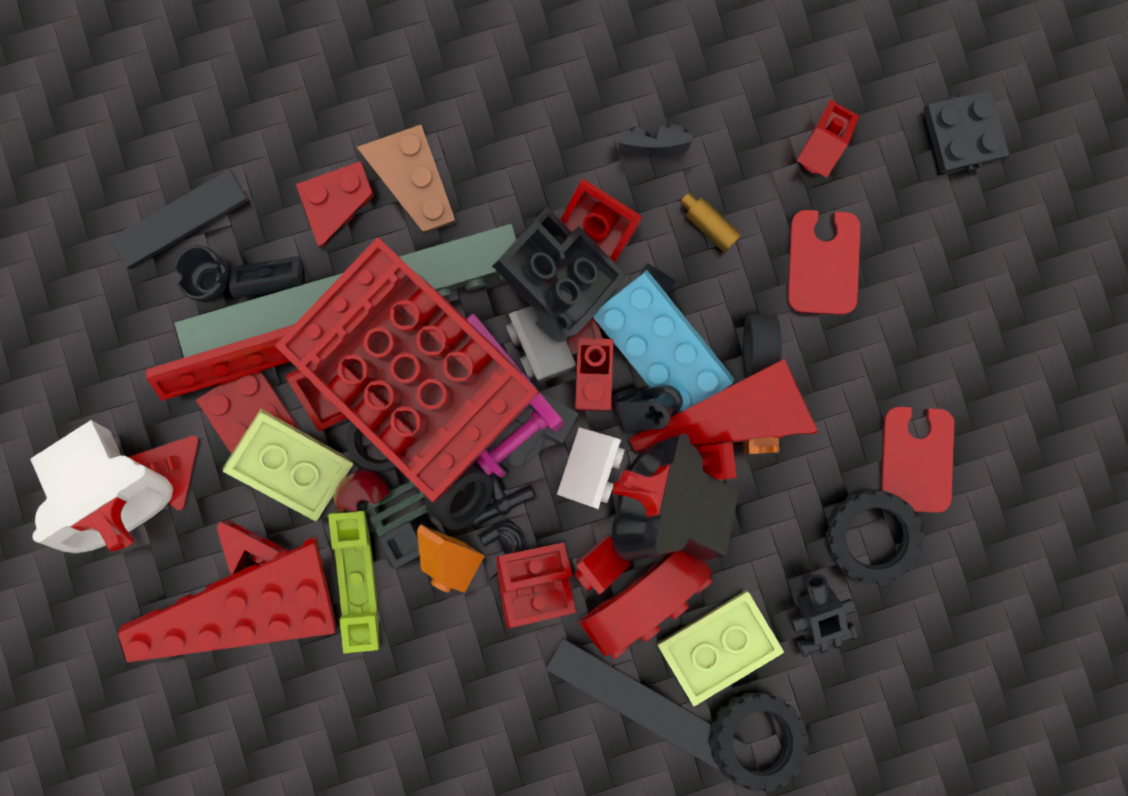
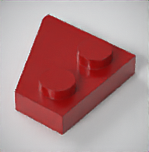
[296,161,374,248]

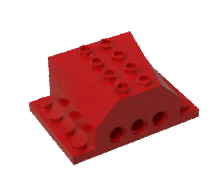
[275,237,540,502]

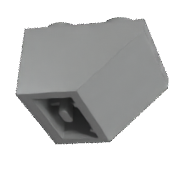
[505,306,577,385]

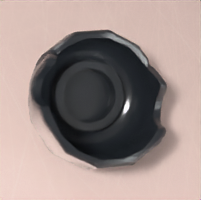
[174,245,230,302]

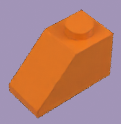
[417,524,485,593]

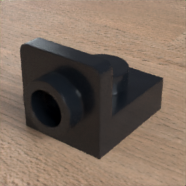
[378,513,438,569]

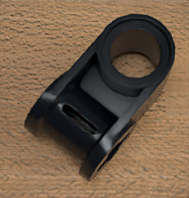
[611,385,683,433]

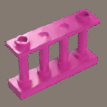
[467,314,566,478]

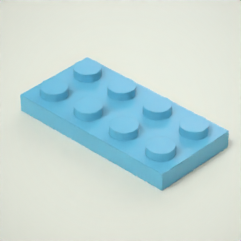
[593,270,734,416]

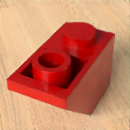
[575,338,613,412]
[575,535,631,594]

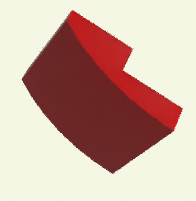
[497,542,576,629]

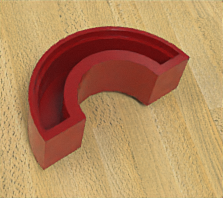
[578,550,713,659]

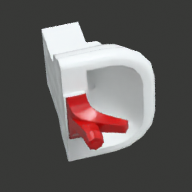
[31,420,173,553]

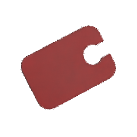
[787,210,860,315]
[881,407,954,513]

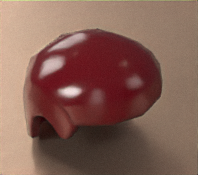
[334,469,391,513]

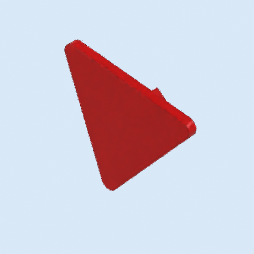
[128,436,199,510]

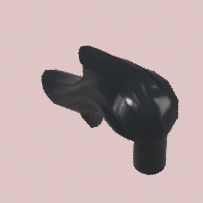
[478,519,527,602]

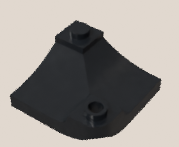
[492,207,627,342]

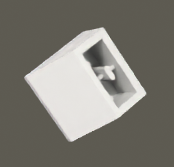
[557,427,625,509]

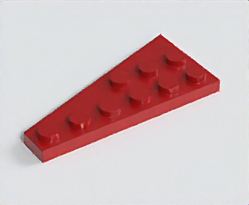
[117,536,337,662]

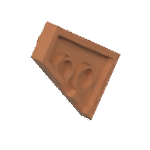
[357,125,456,234]

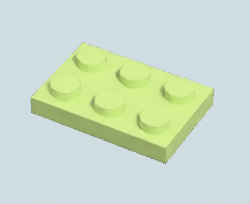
[223,409,353,521]
[657,590,784,706]

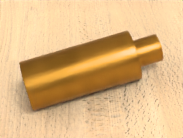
[680,192,742,253]

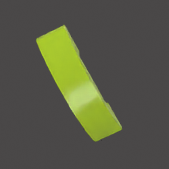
[328,510,379,653]

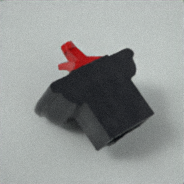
[611,433,739,561]

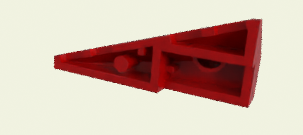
[629,359,818,452]

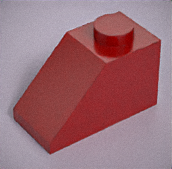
[797,100,860,178]

